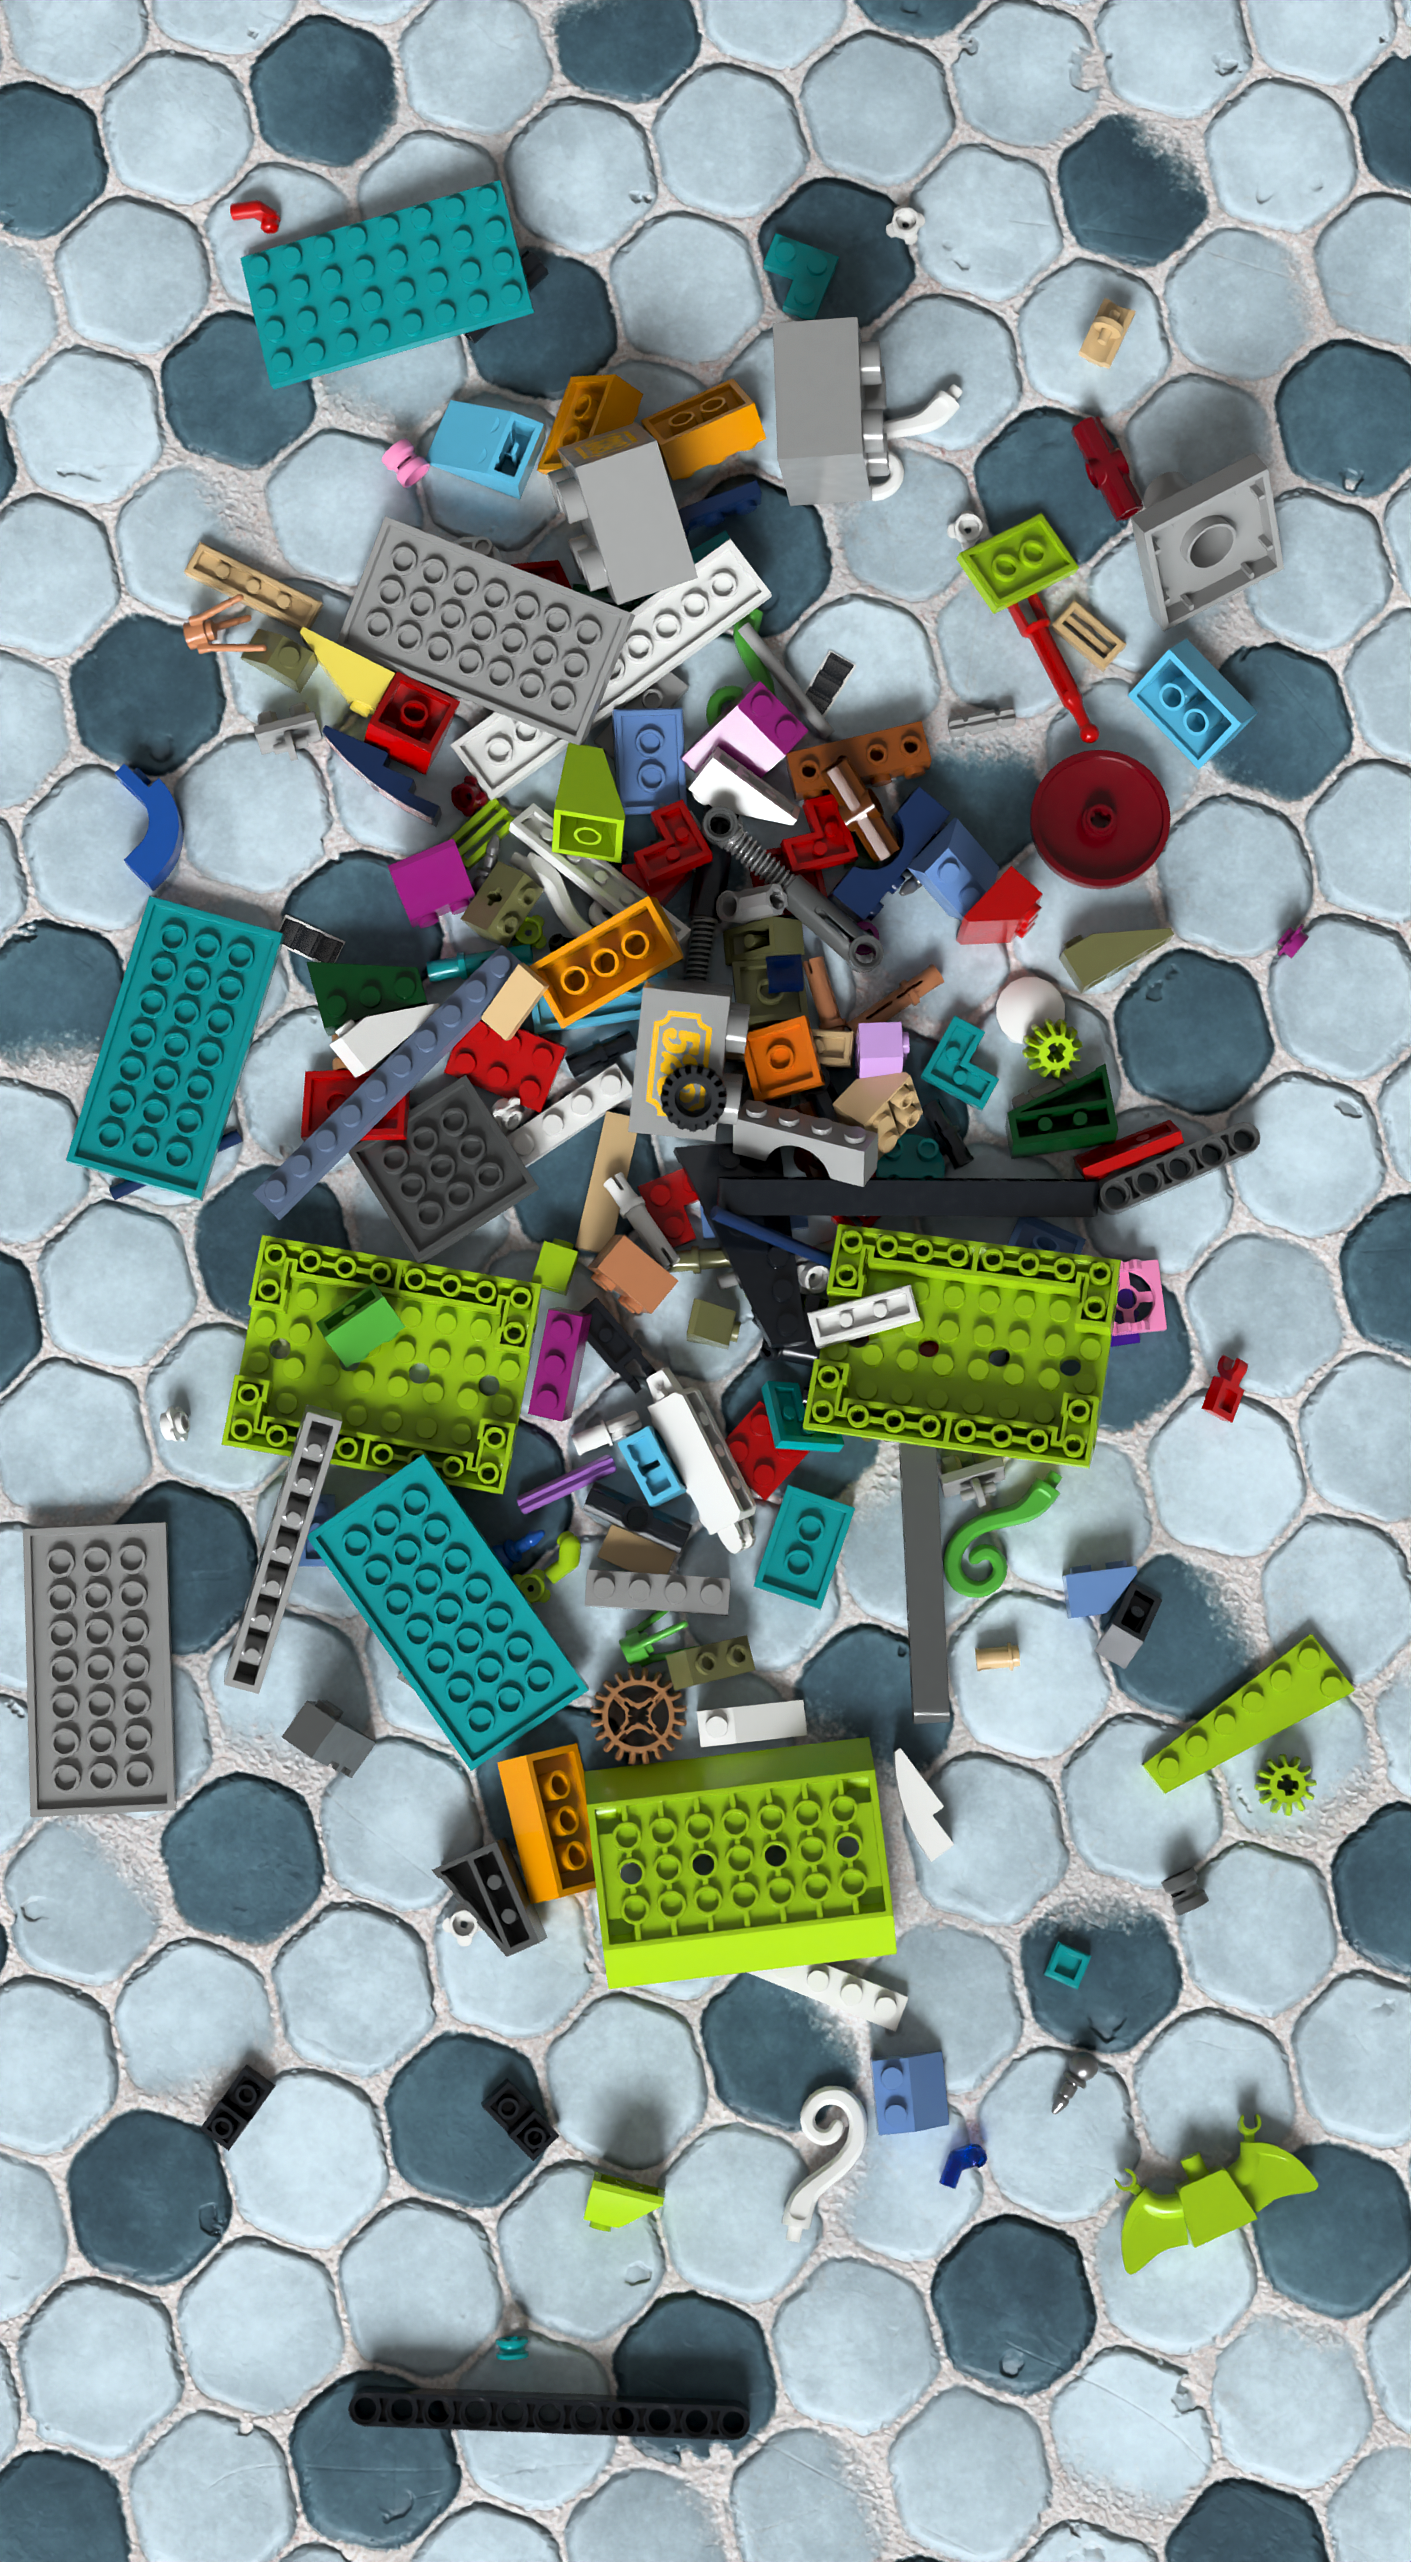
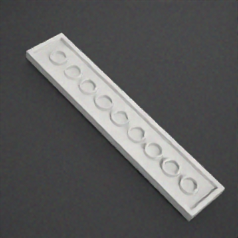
[451,539,772,801]

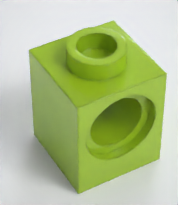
[531,1238,579,1296]

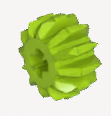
[1022,1018,1083,1078]
[1254,1754,1317,1816]

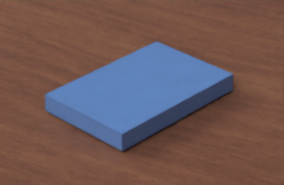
[612,708,687,815]

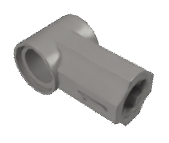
[716,884,788,924]

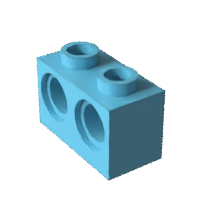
[617,1426,687,1507]

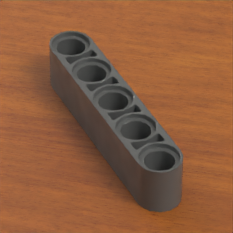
[1098,1122,1261,1215]

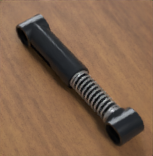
[682,804,739,983]

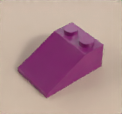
[680,681,809,778]
[388,839,475,928]

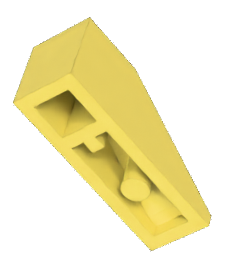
[300,627,396,718]

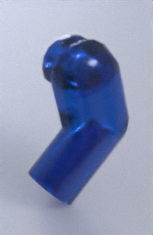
[939,2143,988,2189]

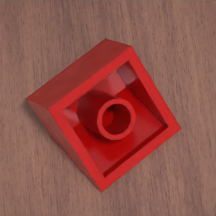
[364,671,460,775]

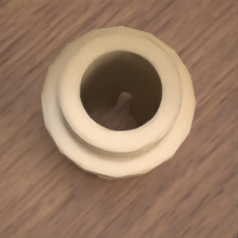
[975,1642,1020,1671]

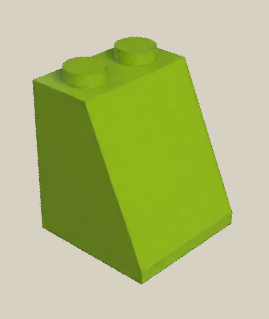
[552,743,625,863]

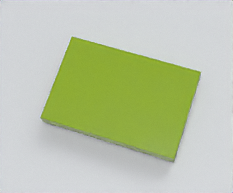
[956,512,1079,614]

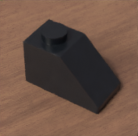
[1094,1582,1162,1669]

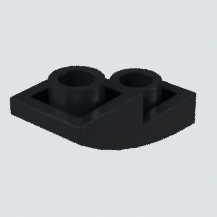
[200,2065,276,2151]
[481,2078,559,2161]

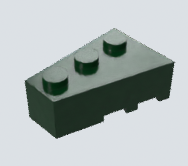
[307,962,428,1037]
[1005,1064,1118,1159]

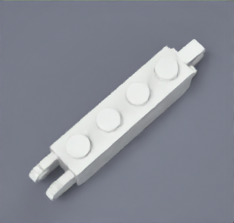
[646,1368,757,1554]

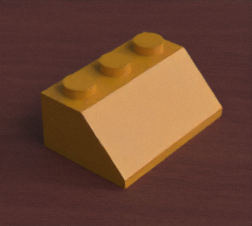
[537,374,643,475]
[640,378,766,481]

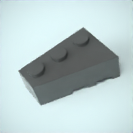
[282,1699,376,1778]
[432,1838,548,1957]

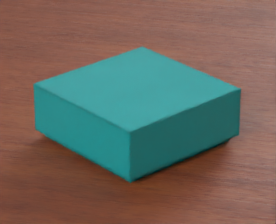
[1043,1941,1091,1990]

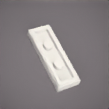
[807,1285,920,1349]

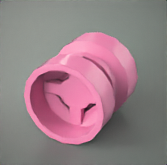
[382,438,430,488]

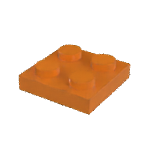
[743,1015,825,1103]

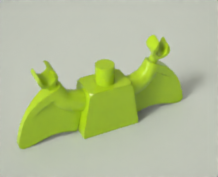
[1115,2114,1318,2275]

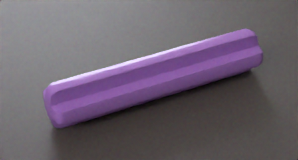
[516,1455,617,1514]

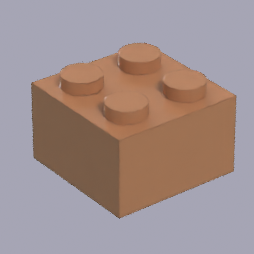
[587,1235,678,1314]

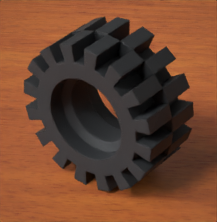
[660,1063,727,1132]

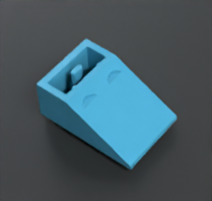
[425,400,546,500]

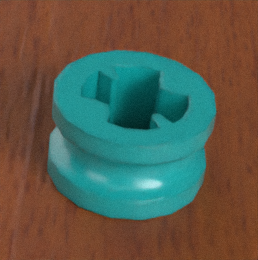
[496,2336,529,2360]

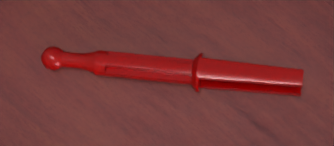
[1007,593,1100,744]

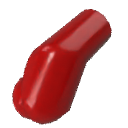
[230,200,281,234]

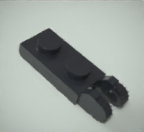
[579,1297,657,1394]

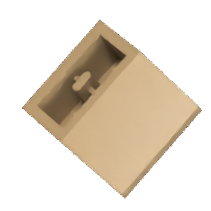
[832,1072,923,1161]

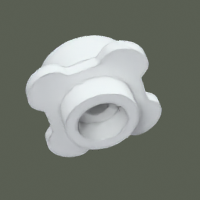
[886,206,925,245]
[947,510,989,550]
[490,1097,524,1135]
[797,1261,830,1295]
[160,1406,190,1442]
[442,1904,483,1946]

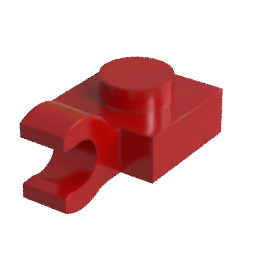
[1201,1355,1248,1423]

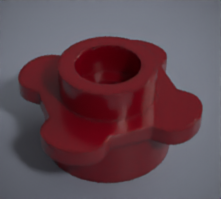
[451,775,488,817]

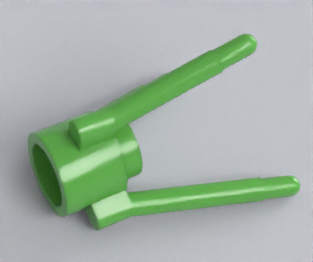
[619,1610,707,1668]

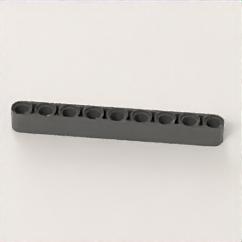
[899,1442,950,1724]

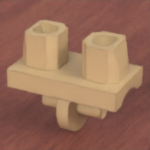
[1078,298,1136,369]

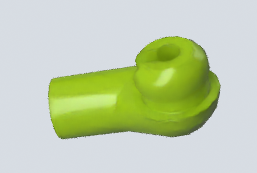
[543,1531,581,1585]

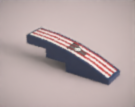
[322,725,442,827]

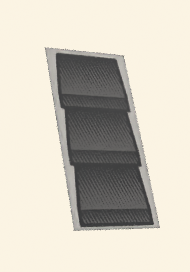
[804,650,856,718]
[277,915,345,963]

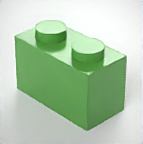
[316,1283,405,1368]

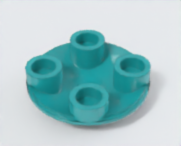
[875,1134,945,1178]

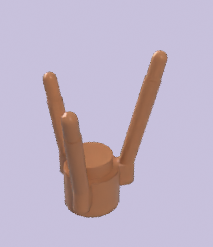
[183,594,267,654]

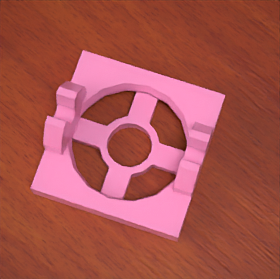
[1112,1259,1167,1336]

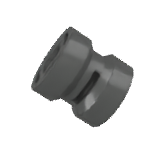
[1161,1867,1209,1916]

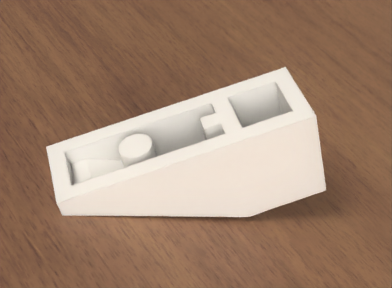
[688,746,801,825]
[329,1003,440,1078]
[697,1700,807,1747]

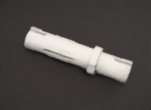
[604,1172,681,1270]

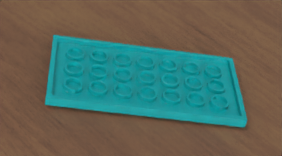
[240,180,535,390]
[66,896,285,1201]
[307,1453,589,1771]

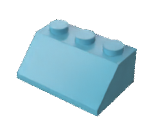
[1127,638,1258,770]

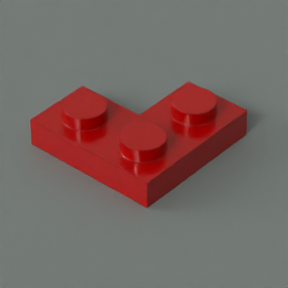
[780,794,858,875]
[634,799,713,887]
[637,1168,699,1249]

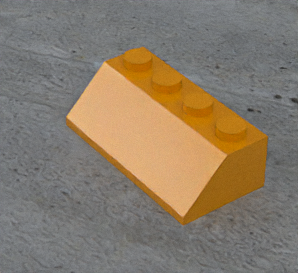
[528,896,684,1029]
[497,1743,596,1904]

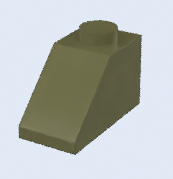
[240,628,318,693]
[723,916,805,966]
[687,1298,741,1350]

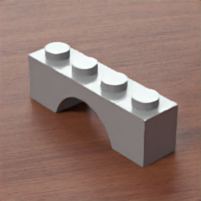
[733,1100,878,1187]
[585,1569,731,1616]

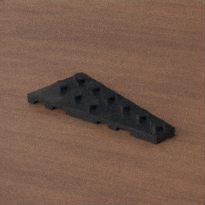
[674,1143,807,1348]

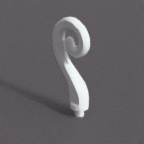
[871,384,963,501]
[509,851,609,938]
[781,2086,868,2242]

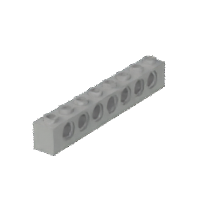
[224,1404,342,1694]

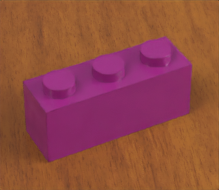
[528,1307,592,1422]

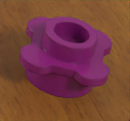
[1277,924,1309,959]

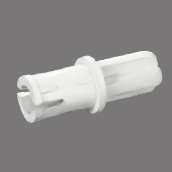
[571,1411,643,1456]

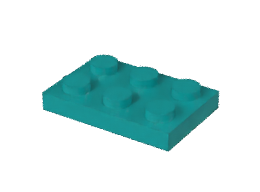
[753,1485,855,1610]

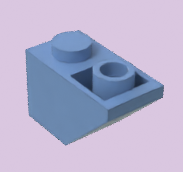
[1062,1560,1137,1619]

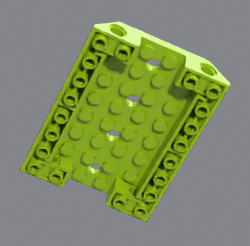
[803,1224,1121,1468]
[221,1235,542,1495]
[584,1737,897,1989]

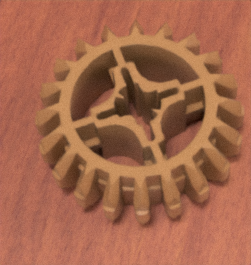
[590,1668,687,1765]

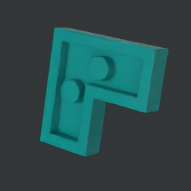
[763,233,839,320]
[920,1015,999,1112]
[761,1381,844,1452]

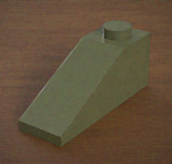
[1059,928,1174,994]

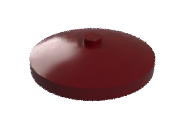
[1030,750,1171,889]

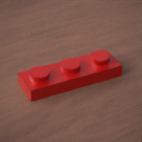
[1073,1120,1184,1181]

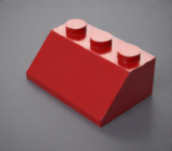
[956,866,1043,945]

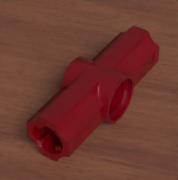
[1071,416,1144,522]

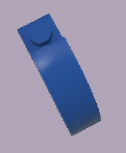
[115,764,184,892]

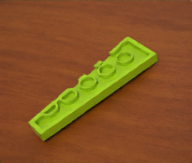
[1142,1634,1355,1794]

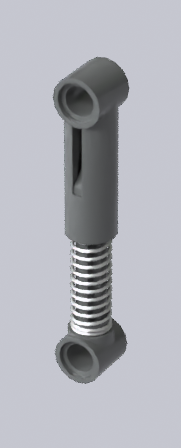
[701,806,884,973]

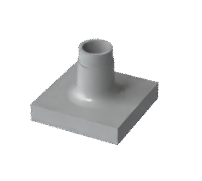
[1131,453,1284,631]

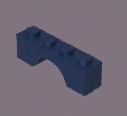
[828,786,951,923]

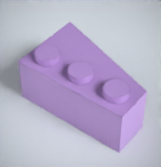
[854,1022,909,1079]

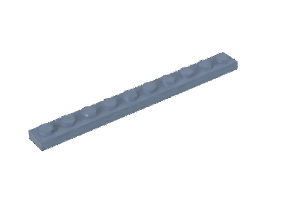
[253,945,522,1221]

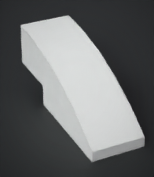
[893,1748,954,1862]

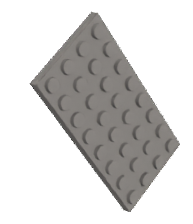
[336,516,635,746]
[23,1522,177,1817]

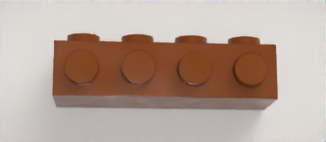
[785,721,932,802]

